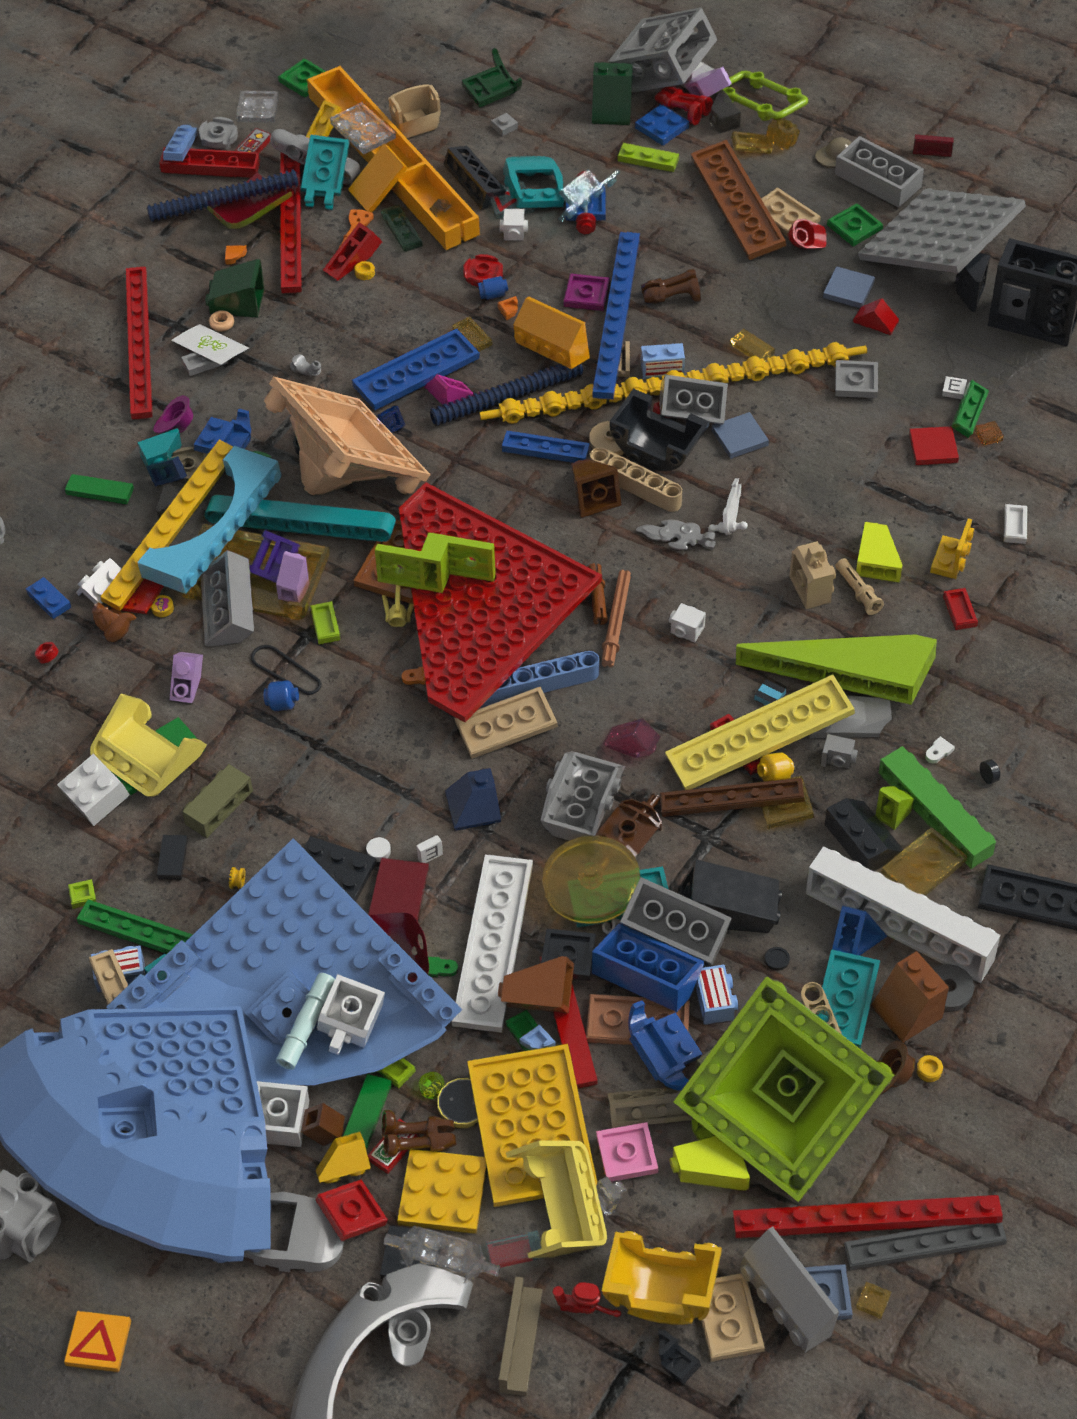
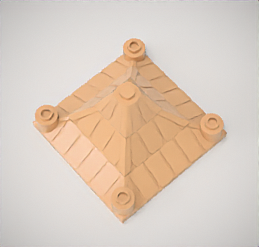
[264,377,430,495]

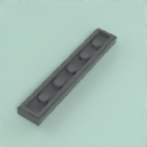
[843,1223,1007,1270]

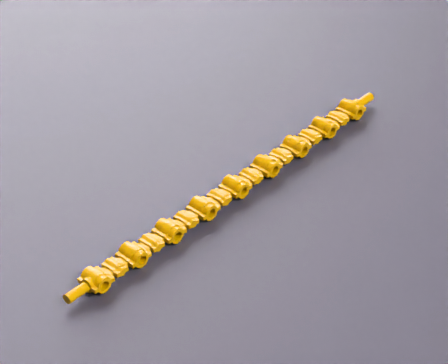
[479,342,867,424]

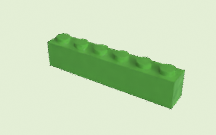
[879,746,996,869]

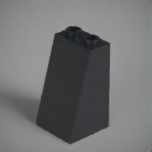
[680,859,782,933]

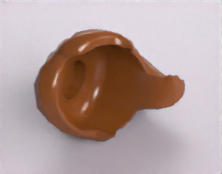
[92,602,137,642]

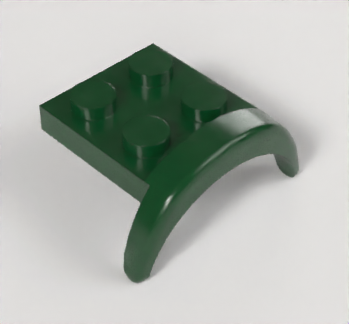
[461,48,522,108]

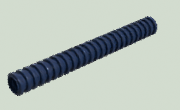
[147,169,299,222]
[430,363,583,426]

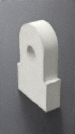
[925,736,955,764]

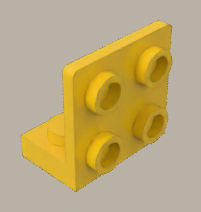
[930,518,975,579]

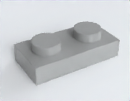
[181,352,228,376]

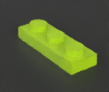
[618,143,679,172]

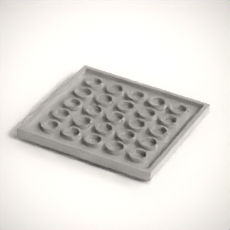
[858,188,1026,273]

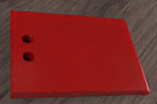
[112,579,164,614]

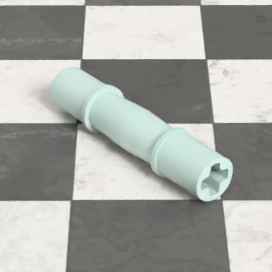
[276,973,335,1070]

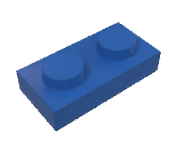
[26,577,71,619]

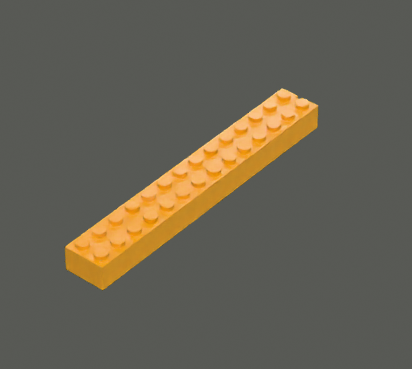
[307,66,480,250]

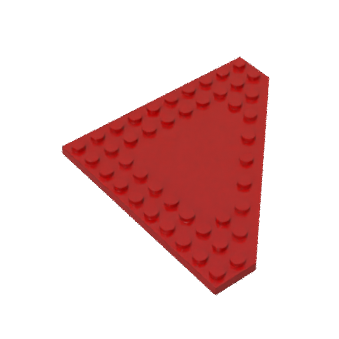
[399,482,602,723]

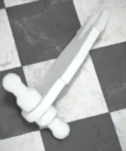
[708,478,748,535]

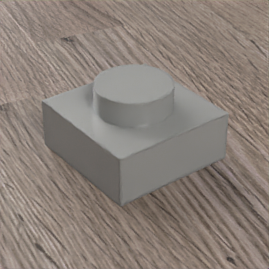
[491,113,518,136]

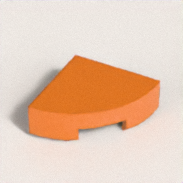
[225,245,247,265]
[498,296,518,320]

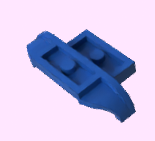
[194,409,251,454]
[628,1000,702,1091]

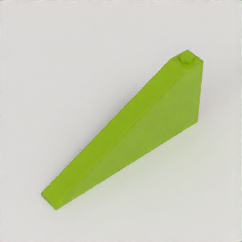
[736,634,937,705]

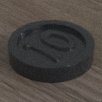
[765,947,790,971]

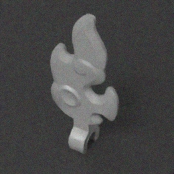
[636,519,716,550]

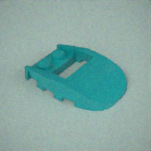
[503,156,564,208]

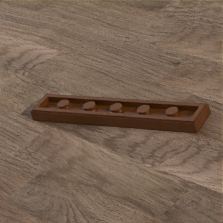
[660,778,805,817]

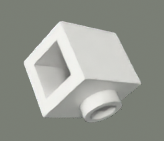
[500,209,528,240]
[669,603,706,642]

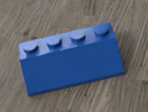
[592,923,704,1012]

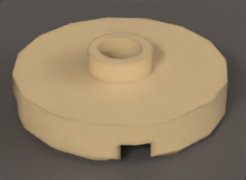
[589,421,624,456]

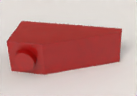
[323,222,383,281]

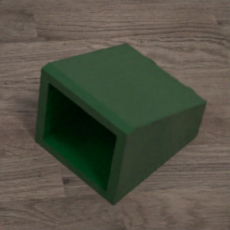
[592,62,633,125]
[205,259,265,318]

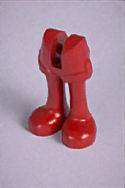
[655,86,713,125]

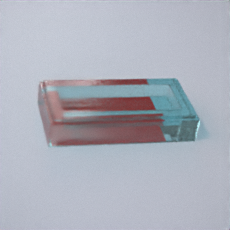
[486,1230,544,1270]

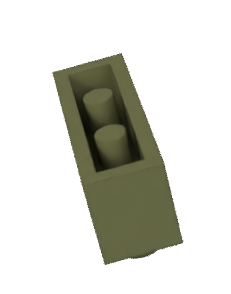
[182,764,253,838]

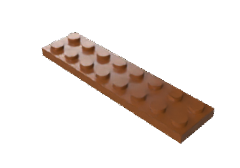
[691,140,786,260]

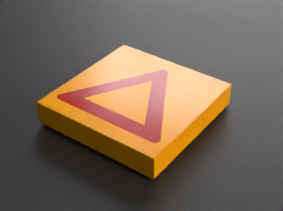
[64,1311,131,1372]

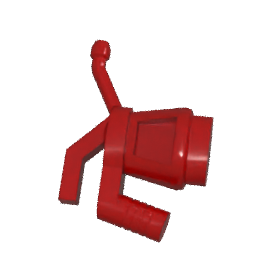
[553,1282,621,1317]

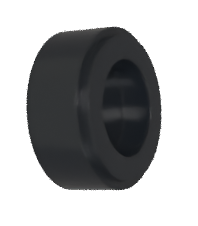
[979,759,1000,784]

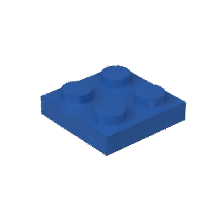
[635,104,689,146]

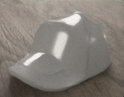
[389,1309,431,1366]

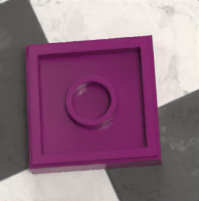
[563,274,610,311]

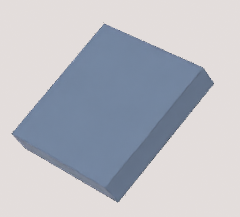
[823,267,875,308]
[711,412,769,459]
[805,1264,853,1320]

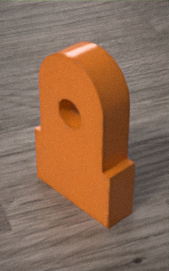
[402,666,426,685]

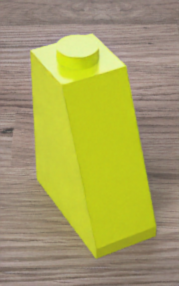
[856,522,902,583]
[670,1136,750,1191]

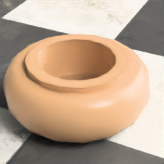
[209,311,234,332]

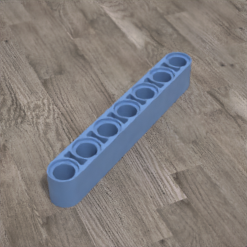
[479,651,599,709]

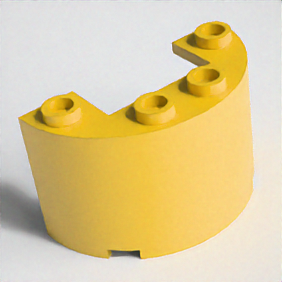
[602,1231,722,1325]

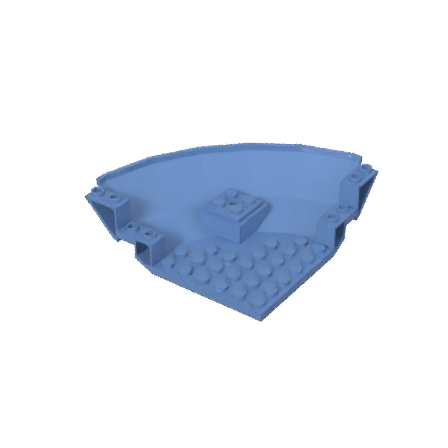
[106,838,462,1085]
[0,1006,271,1262]

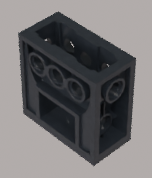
[987,238,1077,347]

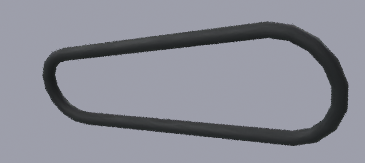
[251,645,322,694]

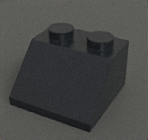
[955,253,990,312]

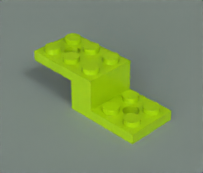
[375,533,496,593]

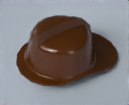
[877,1041,915,1095]

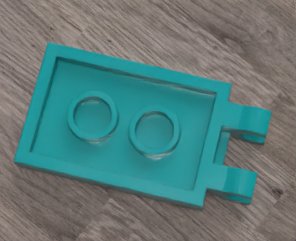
[301,135,350,210]

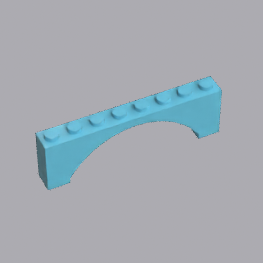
[137,446,281,594]

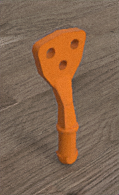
[338,209,374,249]

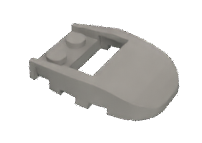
[244,1192,345,1272]

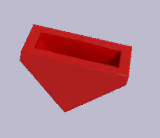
[853,298,899,335]

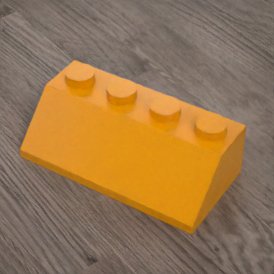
[513,297,590,369]

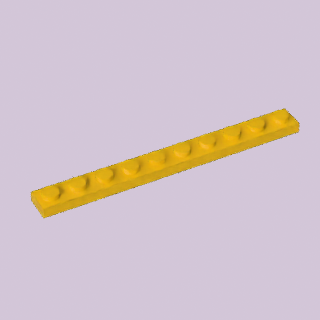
[101,439,233,611]

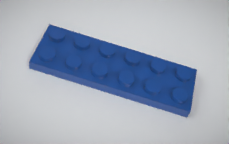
[352,329,480,410]

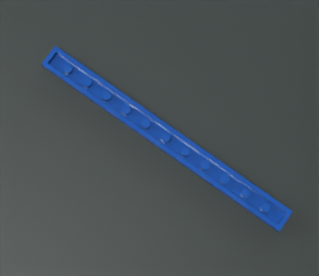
[593,232,640,399]

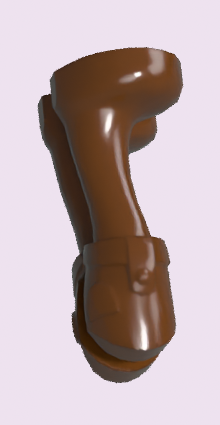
[641,269,701,303]
[382,1110,456,1157]

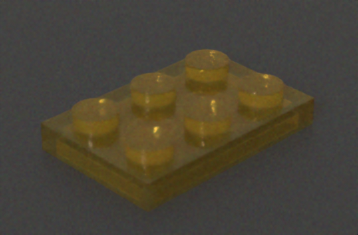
[881,827,968,896]

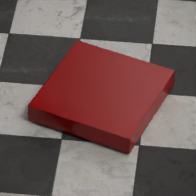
[909,426,959,465]
[315,1179,388,1241]

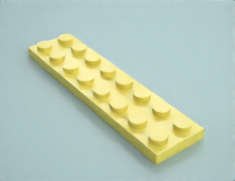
[665,675,855,790]

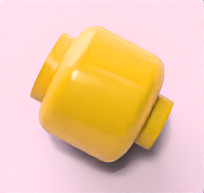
[757,753,794,782]

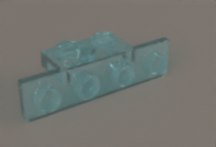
[558,169,620,221]

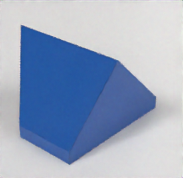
[832,905,887,956]

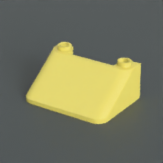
[90,694,207,797]

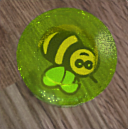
[419,1072,445,1099]

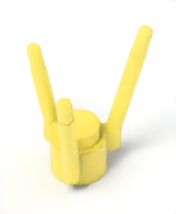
[382,585,414,627]

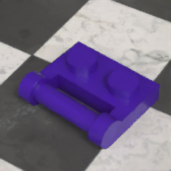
[249,530,300,583]

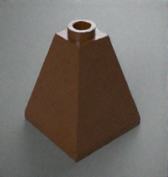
[571,459,621,518]

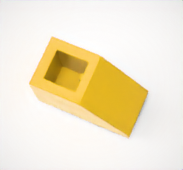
[316,1132,371,1183]

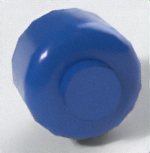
[263,680,299,711]

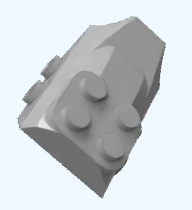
[540,751,625,844]

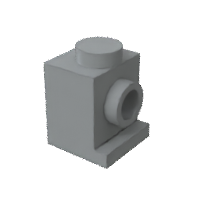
[821,734,858,768]

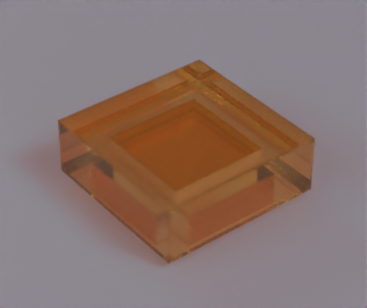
[975,421,1004,446]

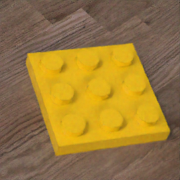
[397,1149,487,1234]

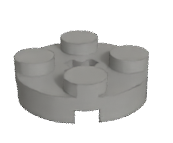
[199,117,238,150]

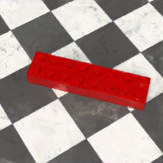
[159,147,260,178]

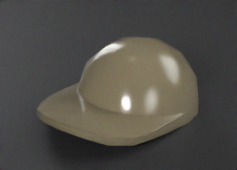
[815,137,852,168]

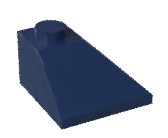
[445,768,501,831]

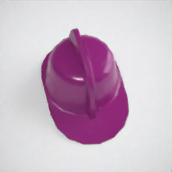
[153,395,193,434]

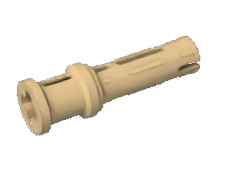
[836,558,884,615]

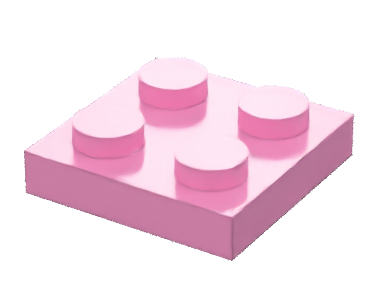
[596,1122,658,1182]

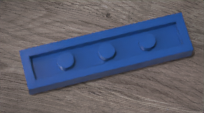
[502,431,590,463]

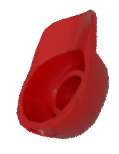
[788,219,826,249]

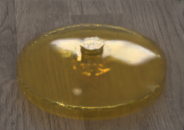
[542,836,640,924]

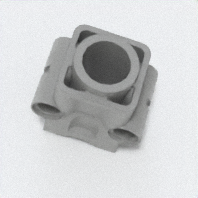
[0,1169,61,1262]

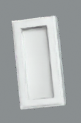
[1004,504,1027,544]

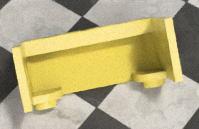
[506,1141,607,1258]

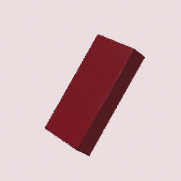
[913,134,954,157]

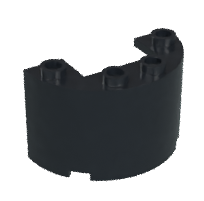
[609,388,710,472]

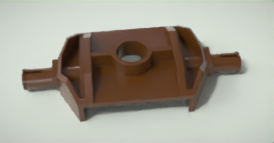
[593,793,662,874]

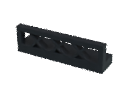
[443,146,506,209]

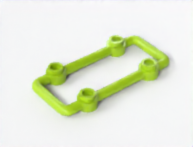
[716,71,809,121]

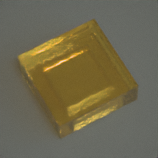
[856,1282,892,1319]

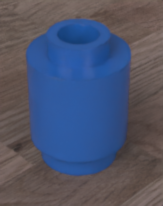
[478,276,508,300]

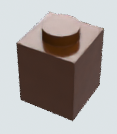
[301,1103,345,1146]

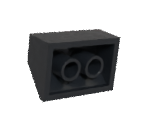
[825,798,906,871]

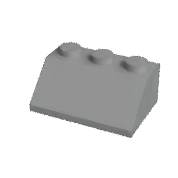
[659,375,728,425]

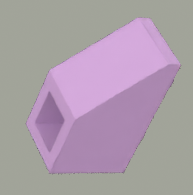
[686,67,732,97]
[276,551,310,605]
[170,652,203,703]

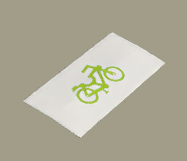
[171,324,249,365]

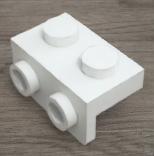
[76,558,121,604]

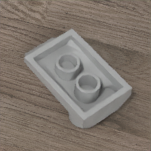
[809,696,892,738]

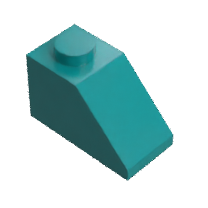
[138,428,182,467]

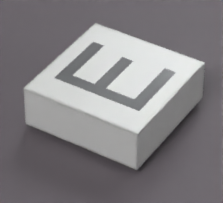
[942,376,967,399]
[417,835,443,863]

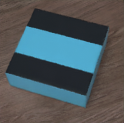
[754,679,786,705]

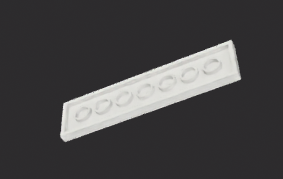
[452,854,533,1033]

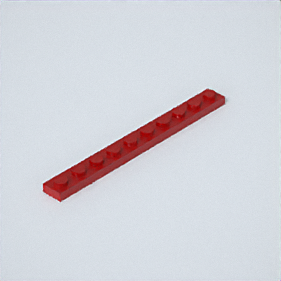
[280,152,302,293]
[126,266,153,420]
[733,1195,1003,1238]

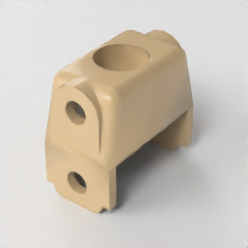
[388,84,441,139]

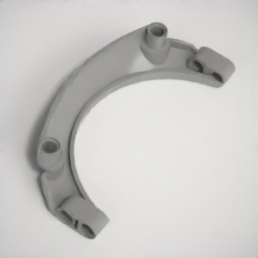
[290,1264,473,1419]

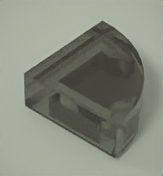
[429,199,451,217]

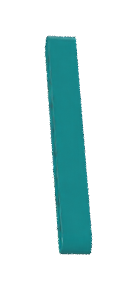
[204,495,396,542]

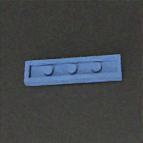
[163,125,197,161]

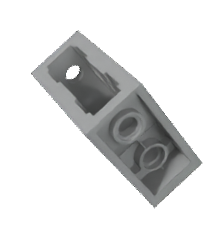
[608,7,717,93]

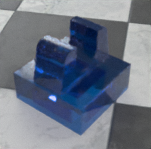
[377,406,405,433]

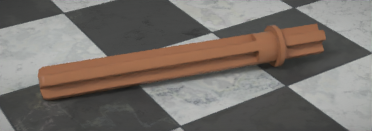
[602,570,631,668]

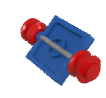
[566,171,606,234]

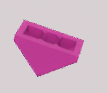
[424,374,473,405]

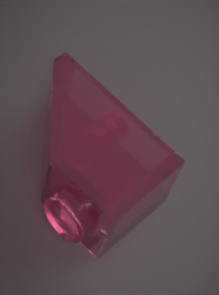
[603,718,660,758]

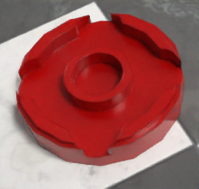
[463,254,503,287]

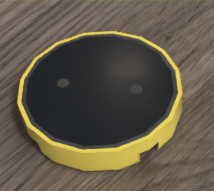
[438,1078,478,1128]

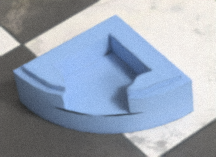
[520,1025,556,1050]

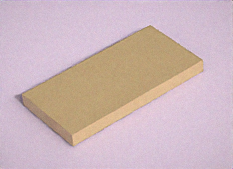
[454,687,558,759]

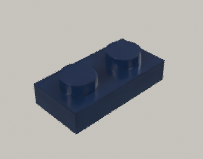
[146,456,187,486]

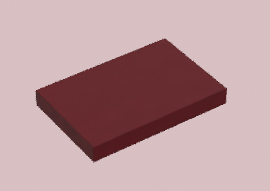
[368,858,429,921]

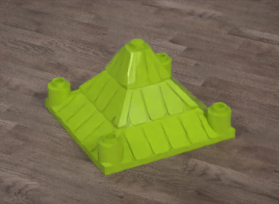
[674,976,895,1202]

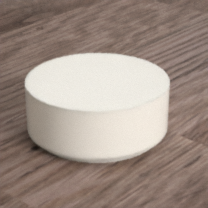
[366,837,391,862]

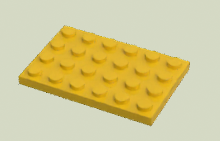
[467,1044,598,1207]

